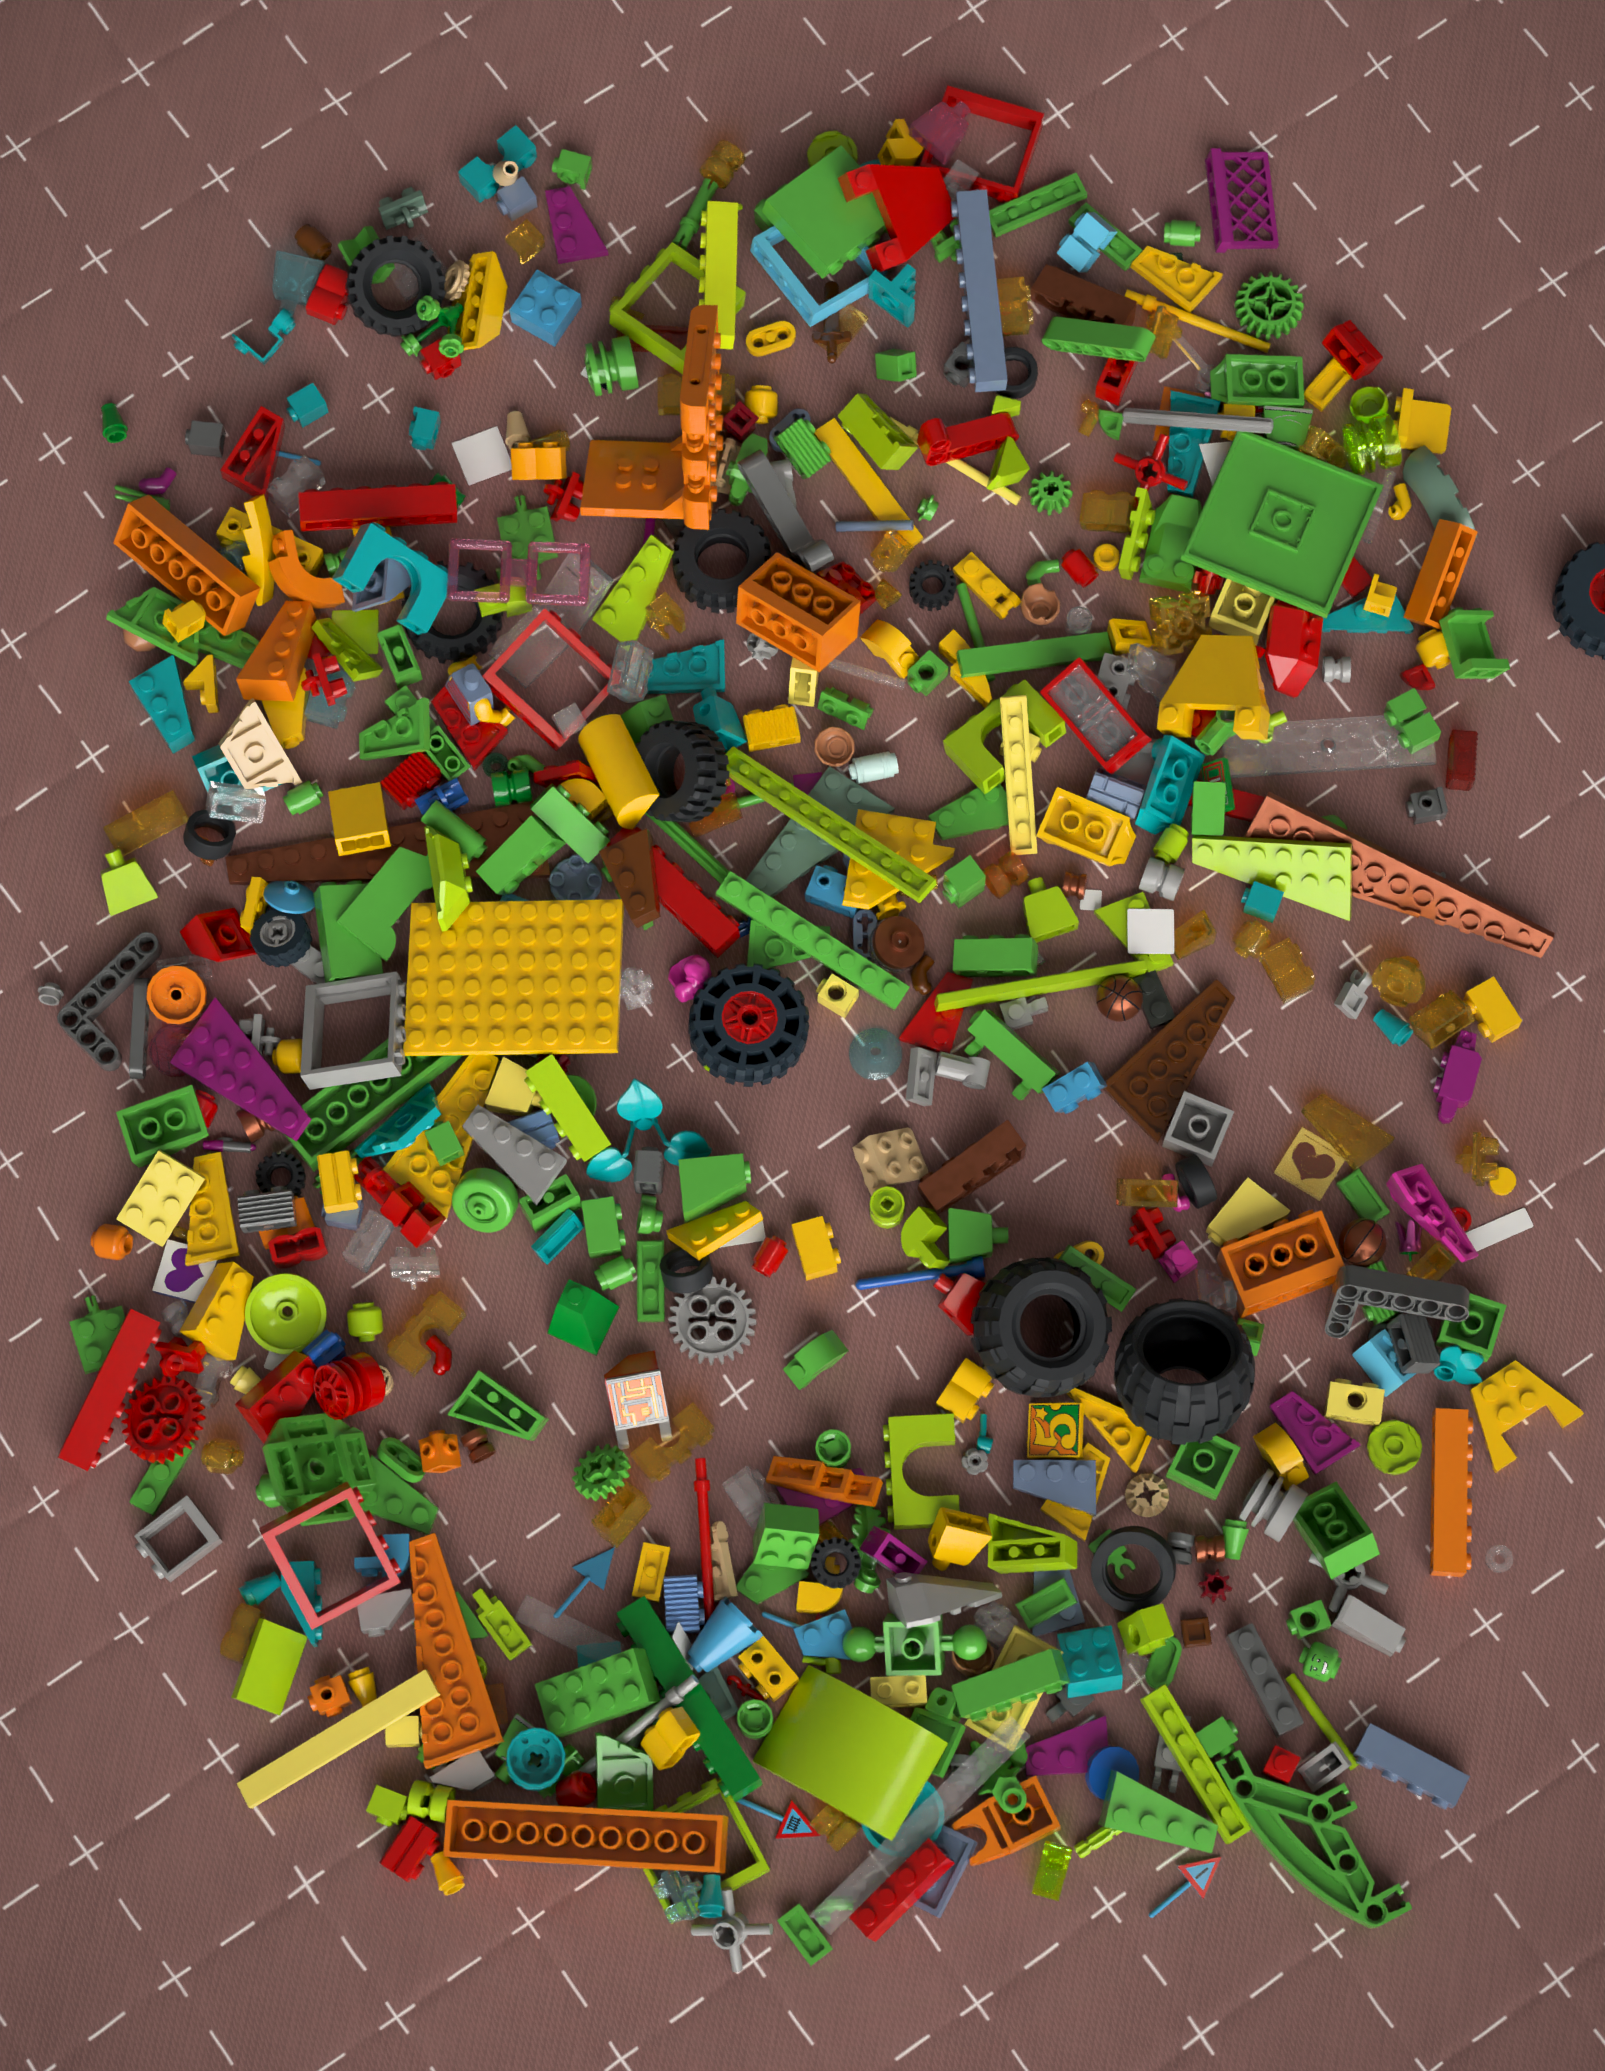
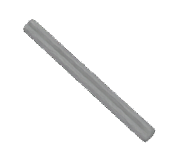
[1122,408,1274,434]

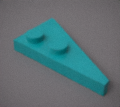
[1322,594,1414,634]

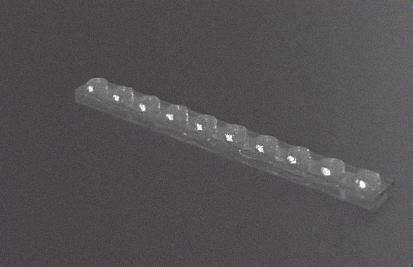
[810,1716,1030,1935]

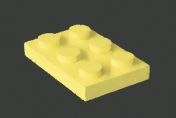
[116,1149,206,1247]

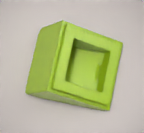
[991,395,1021,417]

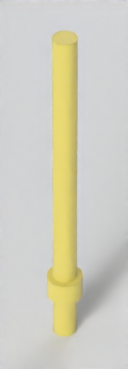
[890,417,1021,505]

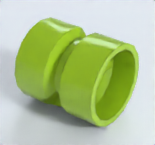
[869,1186,905,1229]
[407,1780,456,1823]

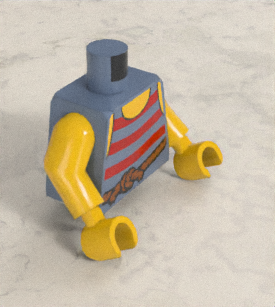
[445,655,516,727]

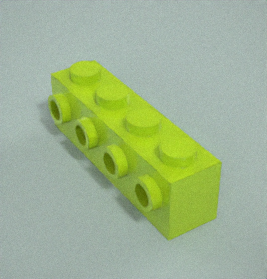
[524,1054,612,1162]

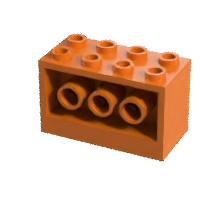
[736,552,861,673]
[1216,1209,1345,1318]

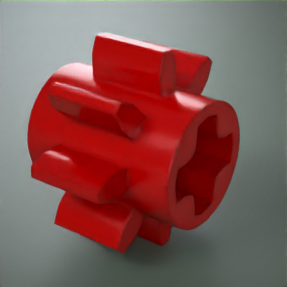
[1192,567,1225,594]

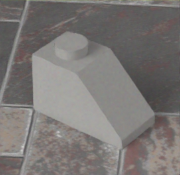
[357,1588,413,1637]

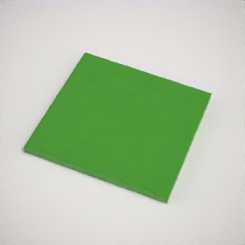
[1181,431,1384,619]

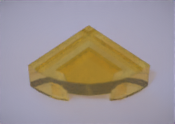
[875,579,902,610]

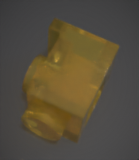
[870,531,914,572]

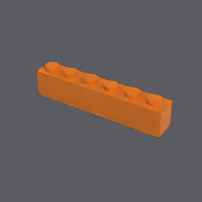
[1430,1408,1473,1577]

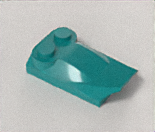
[1135,735,1206,835]

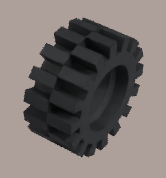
[909,560,956,611]
[255,1151,306,1197]
[811,1537,861,1589]

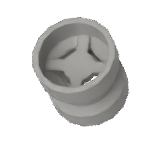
[1322,656,1351,683]

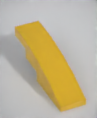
[242,494,275,607]

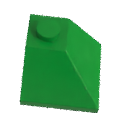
[547,1279,620,1356]

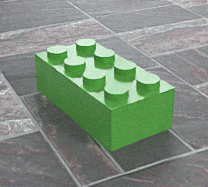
[535,1648,661,1737]

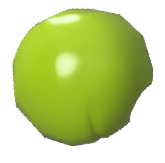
[1349,386,1389,425]

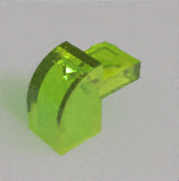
[1031,1840,1073,1901]

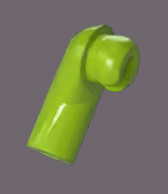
[1258,710,1287,743]

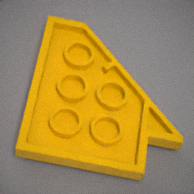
[842,809,955,910]

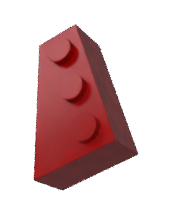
[220,406,285,504]

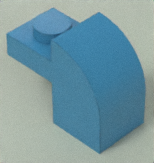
[354,1534,412,1578]

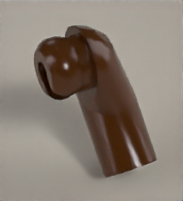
[911,955,935,995]

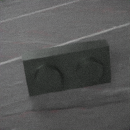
[1133,970,1176,1029]

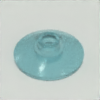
[849,1028,902,1080]

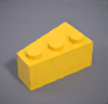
[180,1262,254,1361]

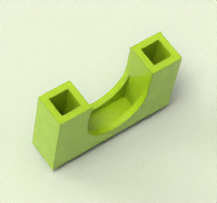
[943,679,1066,794]
[883,1414,960,1530]

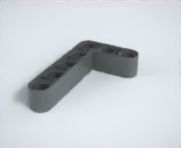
[737,449,834,572]
[57,932,162,1072]
[1325,1265,1469,1338]

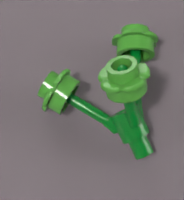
[400,295,464,358]

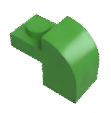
[783,1330,849,1390]

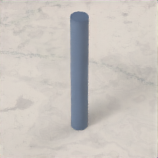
[836,520,914,532]

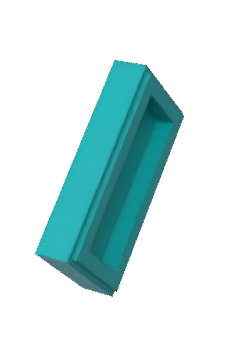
[531,1208,584,1265]

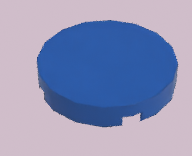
[1085,1746,1139,1800]

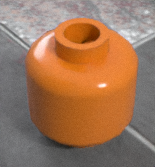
[91,1224,133,1260]

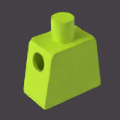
[100,848,158,916]
[1022,877,1079,943]

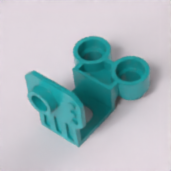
[231,308,296,366]

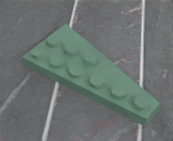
[745,766,895,897]

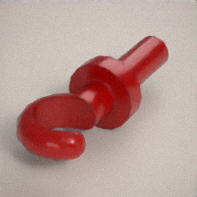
[726,1675,764,1701]

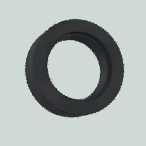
[1091,1526,1176,1613]

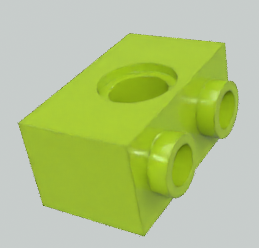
[1117,1603,1174,1656]

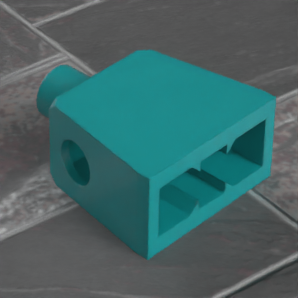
[693,688,747,753]

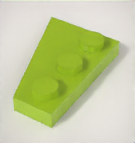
[1118,487,1155,580]
[311,618,384,682]
[1094,892,1174,973]

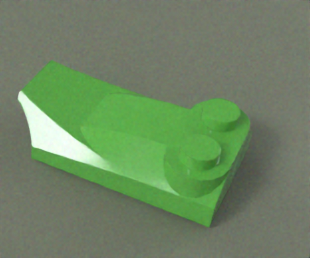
[1210,354,1304,408]
[1139,494,1202,593]

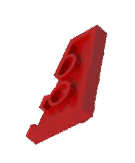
[431,686,508,771]

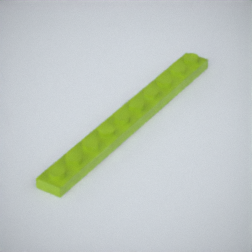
[725,746,937,903]

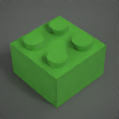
[1435,1293,1507,1362]
[1166,1435,1241,1501]
[753,1503,819,1570]

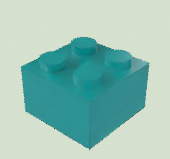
[1056,1625,1123,1698]

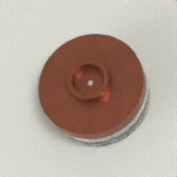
[868,916,925,973]

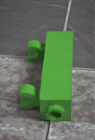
[964,1010,1061,1100]

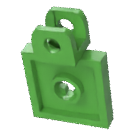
[910,1687,966,1778]

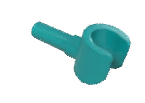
[976,1414,994,1454]

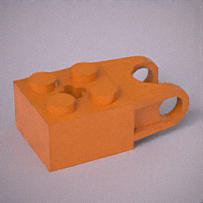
[951,1775,1061,1866]

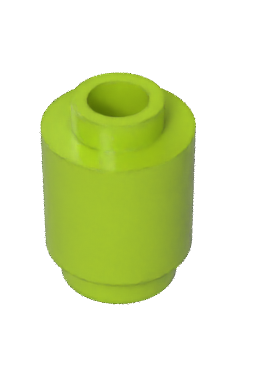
[1153,824,1189,865]

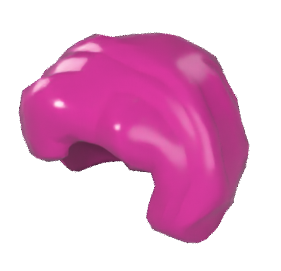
[668,954,712,1003]

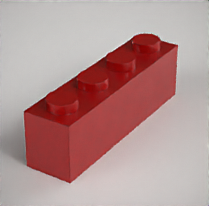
[849,1838,955,1942]

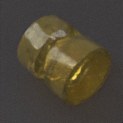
[699,140,746,189]
[809,1804,862,1853]

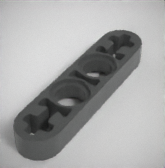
[129,978,150,1079]

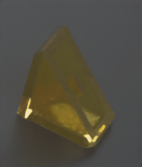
[1174,910,1217,960]
[1406,1240,1458,1281]

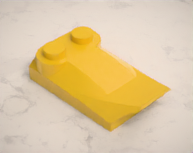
[1036,787,1136,867]

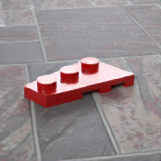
[899,972,973,1054]

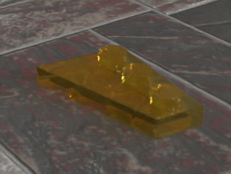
[1301,1093,1395,1170]

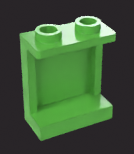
[1439,607,1511,679]

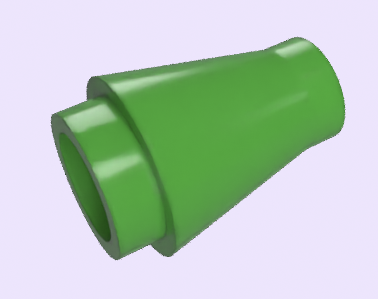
[1222,1519,1249,1560]

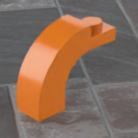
[268,530,345,609]

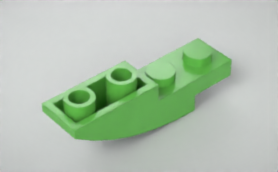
[384,685,470,782]

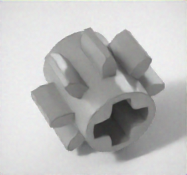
[747,633,779,661]

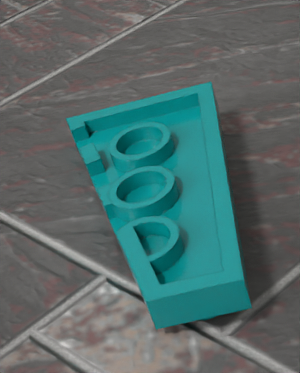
[1167,390,1221,498]
[620,639,726,695]

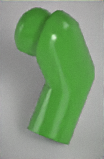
[1025,559,1059,586]

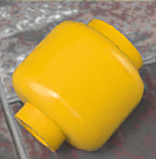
[744,385,778,424]
[1416,629,1451,670]
[272,1039,303,1074]

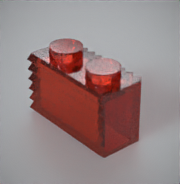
[1446,729,1478,791]

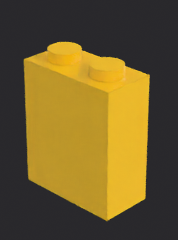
[328,782,391,856]

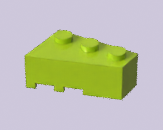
[838,393,919,470]
[988,1513,1077,1574]

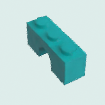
[458,125,537,203]

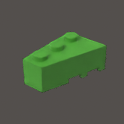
[476,815,566,896]
[447,1370,549,1441]

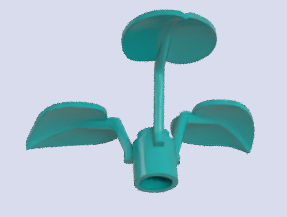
[586,1078,712,1182]

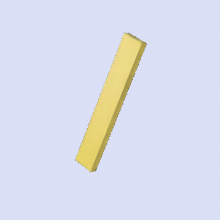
[1000,695,1037,856]

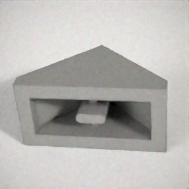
[1297,1741,1352,1793]

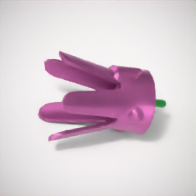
[1395,1220,1422,1262]

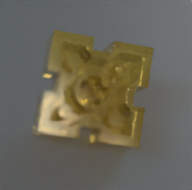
[1149,591,1212,656]

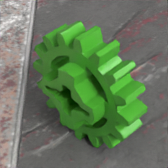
[572,1444,631,1501]

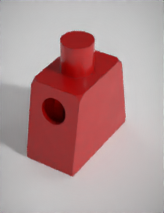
[933,1273,986,1336]

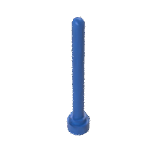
[855,1256,985,1290]

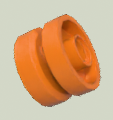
[146,966,207,1024]

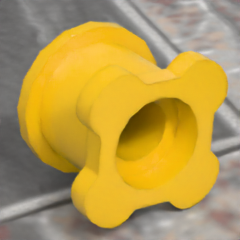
[876,892,906,920]

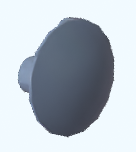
[549,855,602,900]

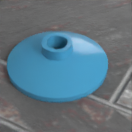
[263,881,315,914]

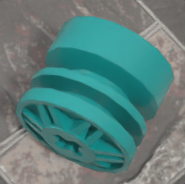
[506,1728,565,1791]

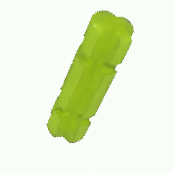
[1074,1826,1123,1858]

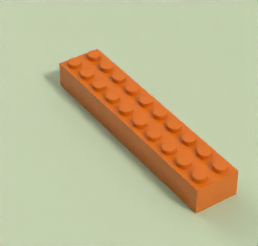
[443,1800,729,1873]

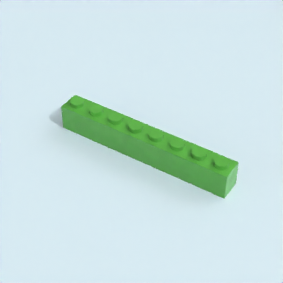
[716,871,910,1011]

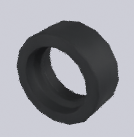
[995,347,1038,399]
[183,809,236,860]
[1175,1154,1217,1209]
[659,1247,713,1293]

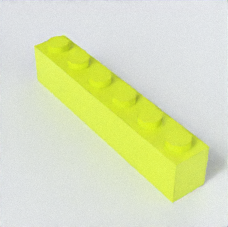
[698,201,738,349]

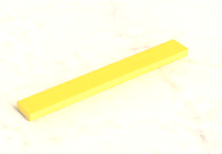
[237,1669,441,1809]

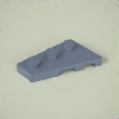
[1013,1460,1096,1517]
[1032,1569,1085,1637]
[913,1825,978,1918]

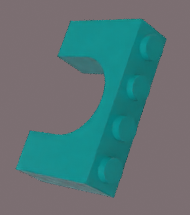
[332,522,456,635]

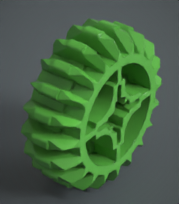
[1234,271,1304,340]

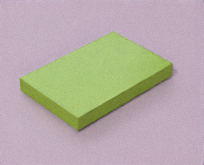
[231,1618,308,1716]

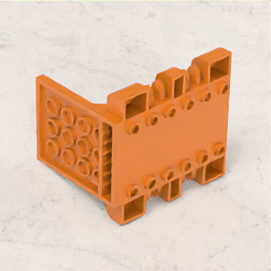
[580,305,723,530]

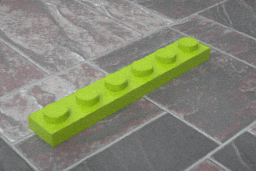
[1140,1684,1251,1844]

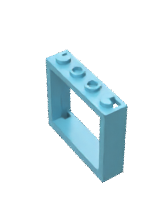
[750,226,887,327]

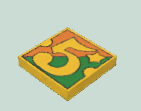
[1027,1403,1084,1459]

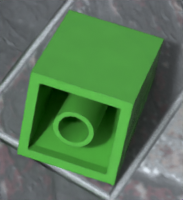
[678,1153,751,1223]

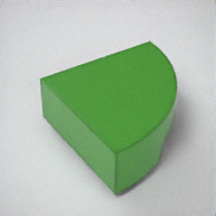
[1098,409,1124,441]

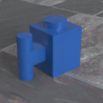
[302,1329,346,1368]

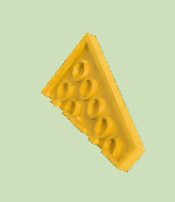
[383,1055,500,1219]

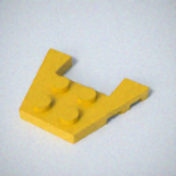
[1469,1360,1584,1473]

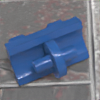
[415,778,469,816]

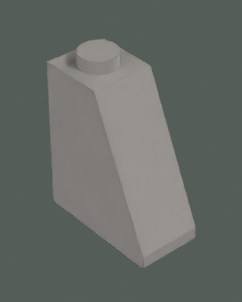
[1331,1595,1407,1657]

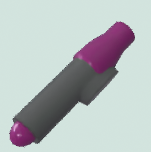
[203,1137,256,1153]

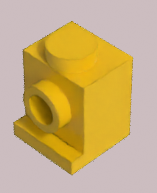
[163,600,206,643]

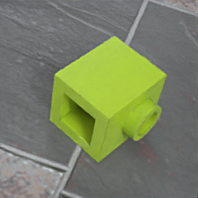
[366,1785,409,1828]

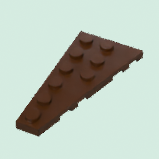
[1103,979,1235,1144]

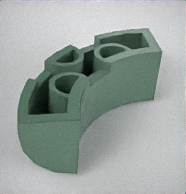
[1403,445,1477,538]

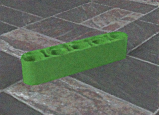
[1041,317,1156,362]

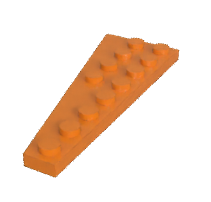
[409,1533,504,1769]

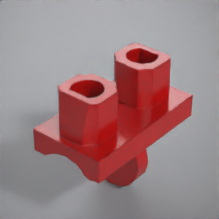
[543,471,584,522]
[301,653,347,706]
[354,1156,400,1206]
[1128,1207,1176,1260]
[154,1337,207,1378]

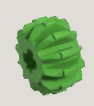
[1028,470,1073,516]

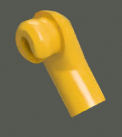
[1388,483,1412,520]

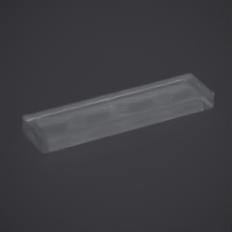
[514,1595,624,1662]

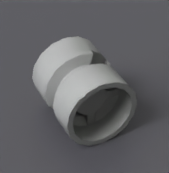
[1139,856,1185,901]

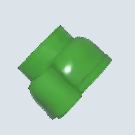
[636,1194,663,1234]

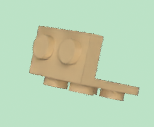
[853,1128,928,1196]

